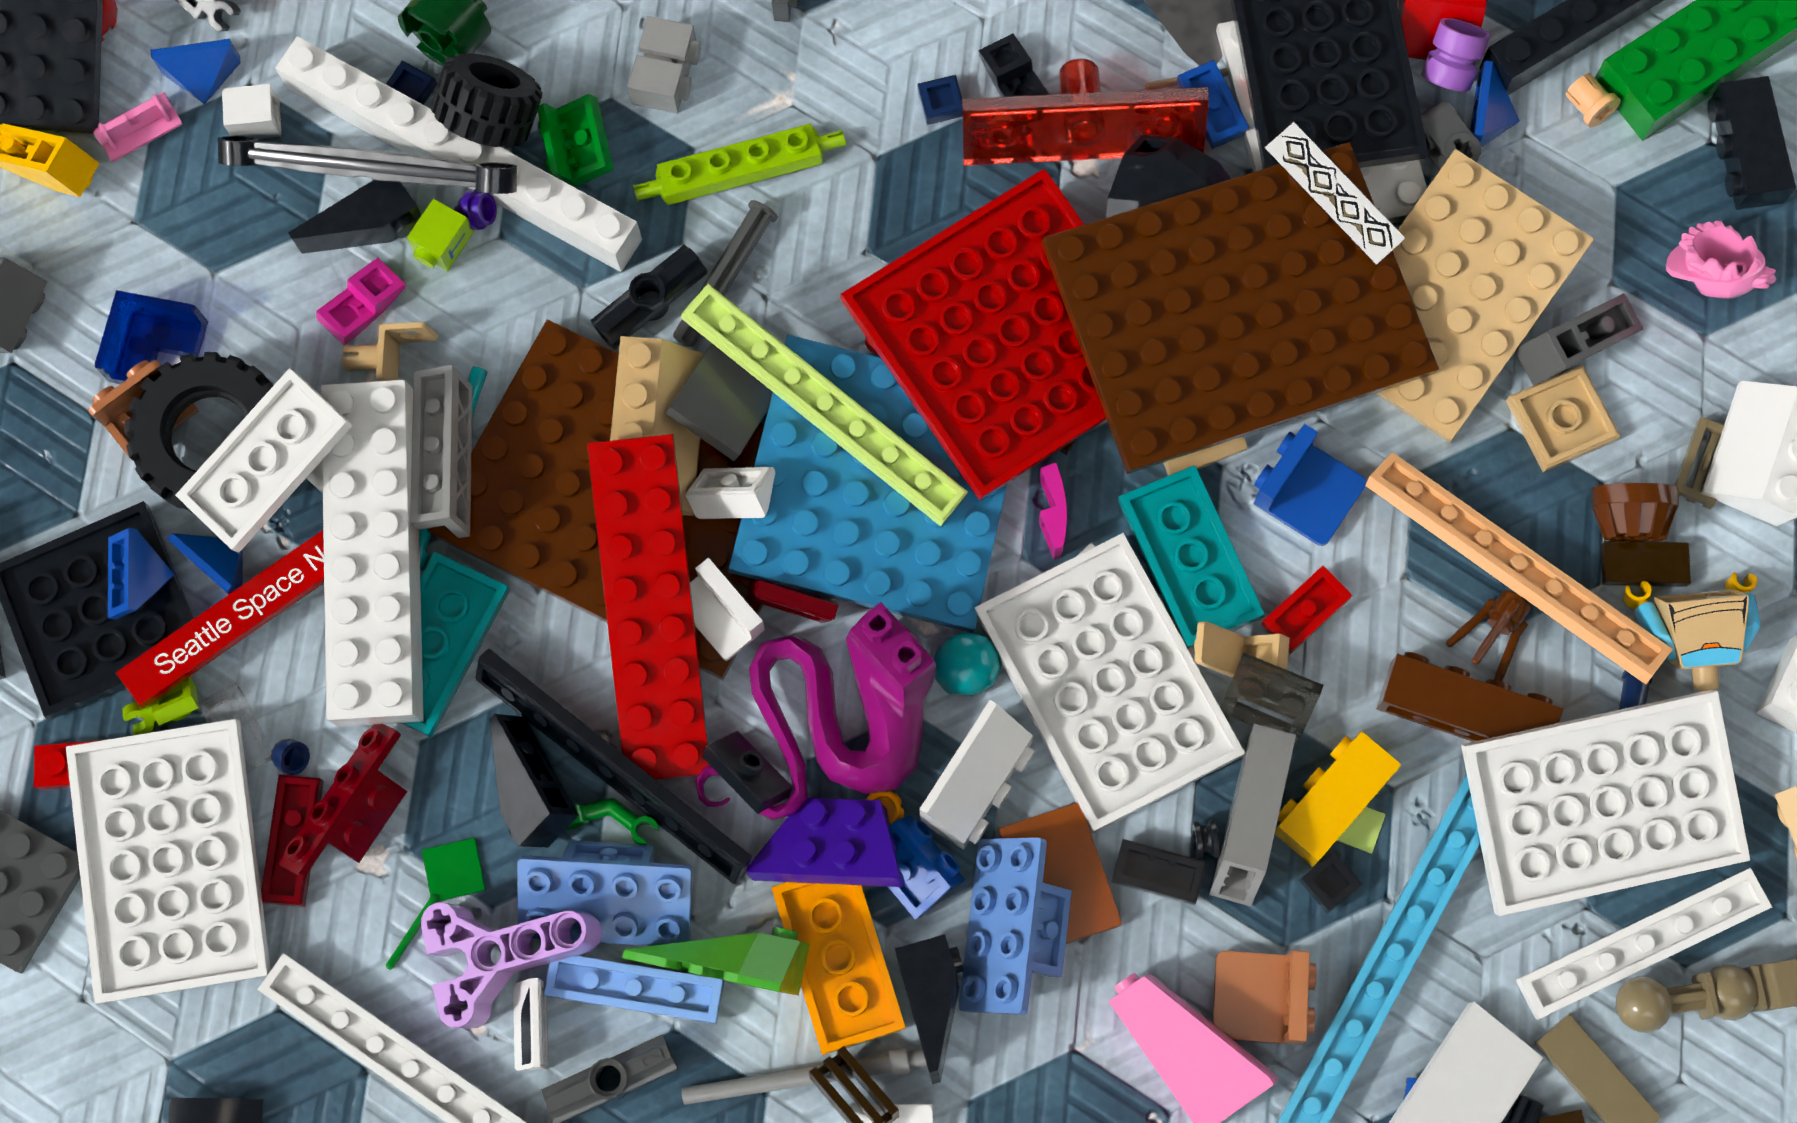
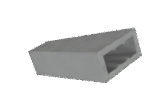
[1209,723,1296,906]

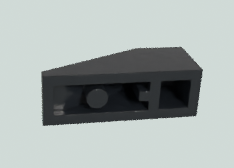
[288,180,422,254]
[489,714,579,848]
[895,934,964,1085]

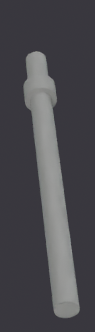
[682,1047,927,1105]

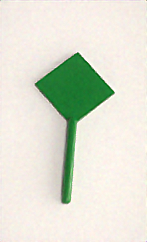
[386,837,486,970]

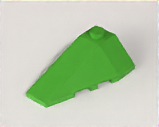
[622,927,810,996]

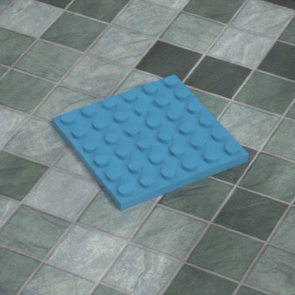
[728,334,1007,633]

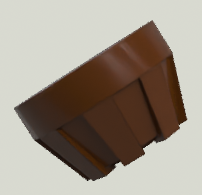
[1592,483,1679,542]

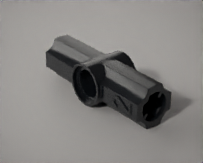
[590,244,708,349]

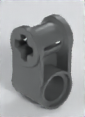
[1420,100,1481,171]

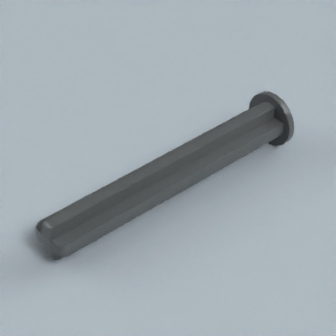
[673,200,778,347]

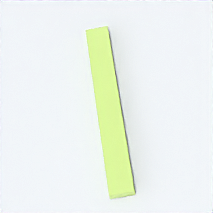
[681,284,968,526]

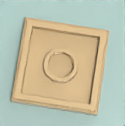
[1506,365,1621,473]

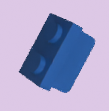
[1253,423,1366,546]

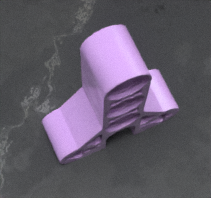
[421,902,602,1029]

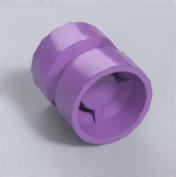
[1421,18,1490,92]

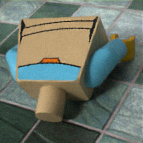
[1623,572,1761,691]

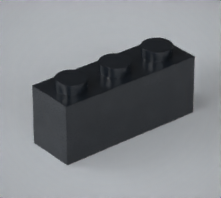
[1707,76,1796,210]

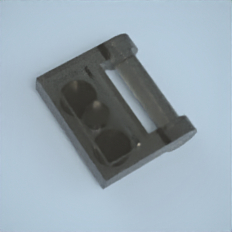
[1220,652,1324,748]

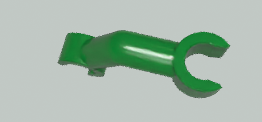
[567,798,659,845]

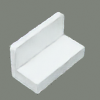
[690,557,765,661]

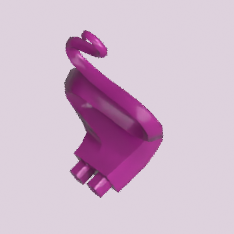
[695,602,937,821]

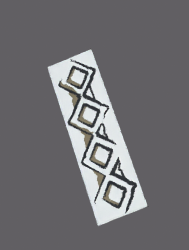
[1265,122,1405,265]

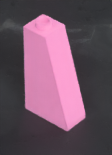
[1108,972,1279,1123]

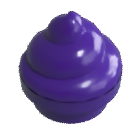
[454,189,497,230]

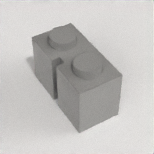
[627,16,701,114]

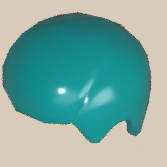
[933,632,1001,696]

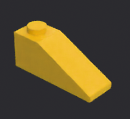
[0,123,100,197]

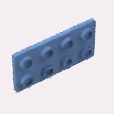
[959,838,1072,1015]
[517,840,692,946]

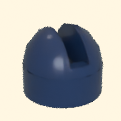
[271,739,310,775]

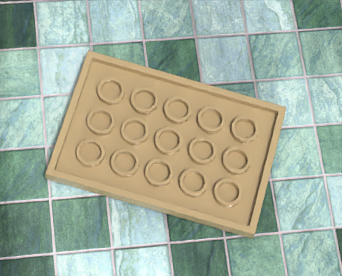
[1376,149,1594,443]

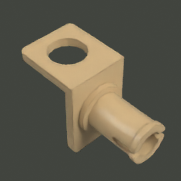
[342,322,438,381]

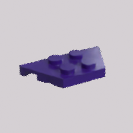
[746,798,905,887]

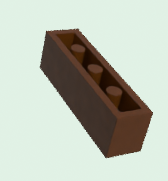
[1376,652,1563,742]

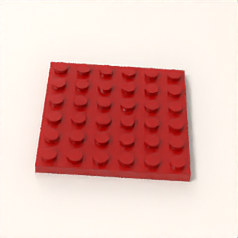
[840,168,1107,501]

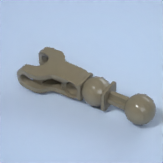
[1615,959,1797,1033]

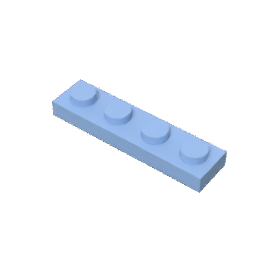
[544,956,724,1024]

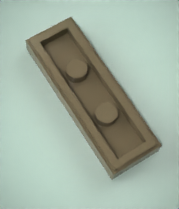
[1534,1014,1661,1123]

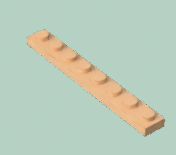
[1365,452,1673,684]

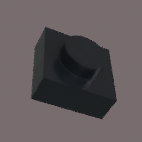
[1299,851,1362,914]

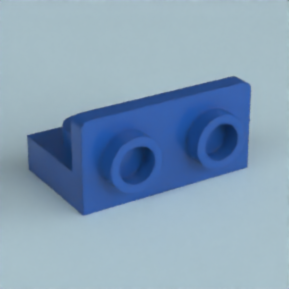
[888,815,965,920]

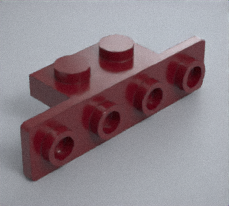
[279,724,407,878]

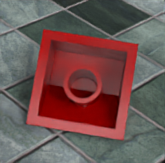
[1399,0,1487,62]

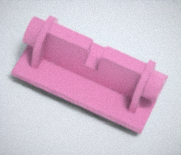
[93,92,183,163]

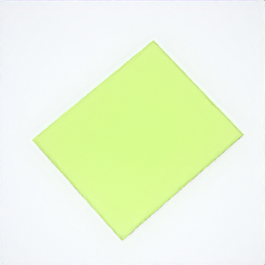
[1336,807,1386,854]

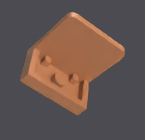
[88,360,199,460]
[1213,950,1317,1045]

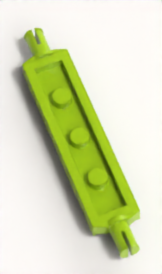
[633,123,846,205]

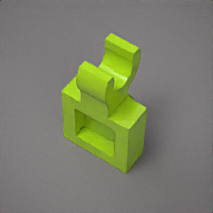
[122,676,199,735]

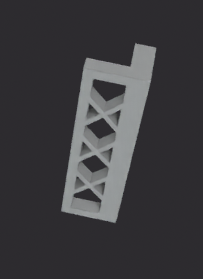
[410,365,472,538]

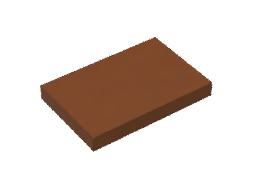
[998,803,1122,944]

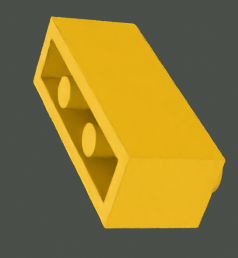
[1275,731,1402,867]

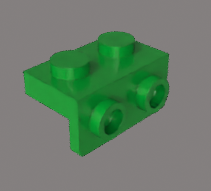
[538,94,614,187]

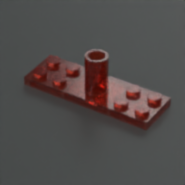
[962,58,1209,166]

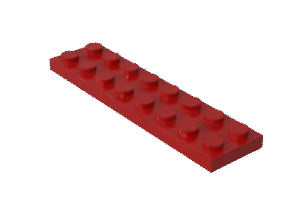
[587,434,710,783]

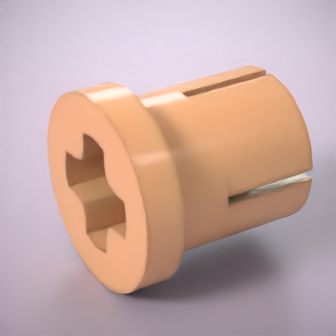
[1566,73,1621,128]

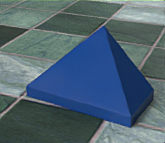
[150,39,241,104]
[1469,60,1520,151]
[108,528,175,620]
[167,533,243,594]

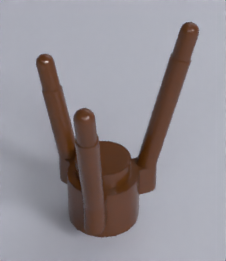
[1446,590,1531,681]

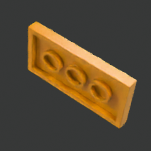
[771,882,906,1056]

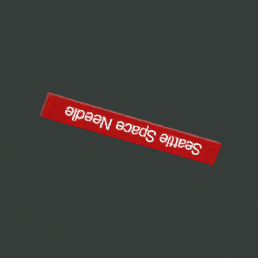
[116,530,324,709]

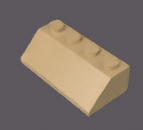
[610,336,704,516]

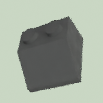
[0,257,48,353]

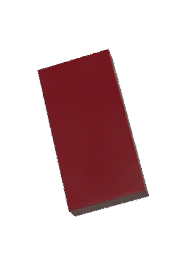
[746,580,839,623]

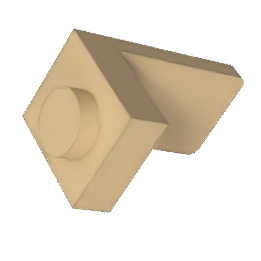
[1194,621,1290,682]

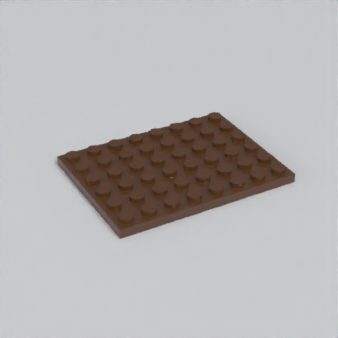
[1041,142,1439,474]
[427,319,764,680]

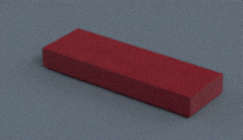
[261,775,324,907]

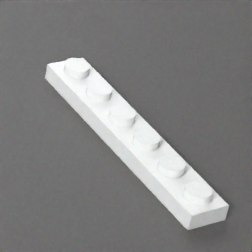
[1516,868,1772,1020]

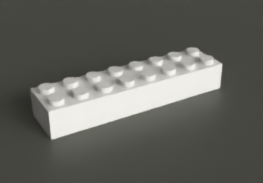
[321,380,424,727]

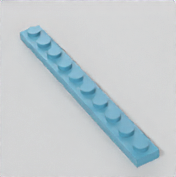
[1276,773,1480,1123]

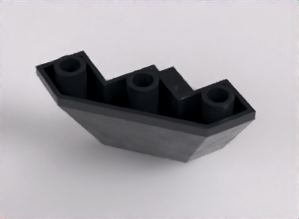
[1106,135,1231,218]

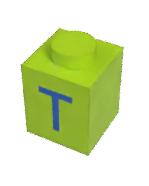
[407,198,474,271]

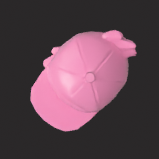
[1666,221,1776,299]

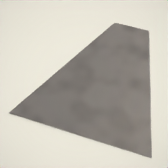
[1144,0,1234,66]

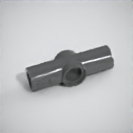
[541,1034,679,1123]

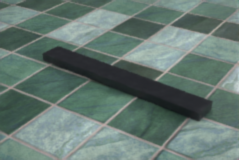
[475,648,752,884]

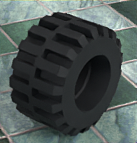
[431,53,543,148]

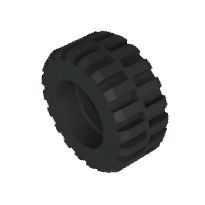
[125,352,274,514]

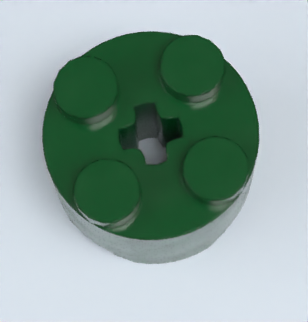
[398,0,491,67]

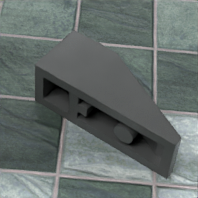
[1515,293,1643,386]

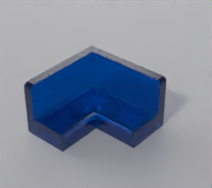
[94,290,208,384]

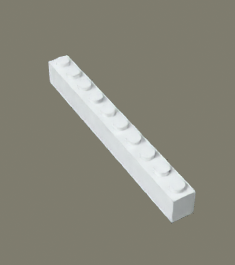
[275,36,642,272]

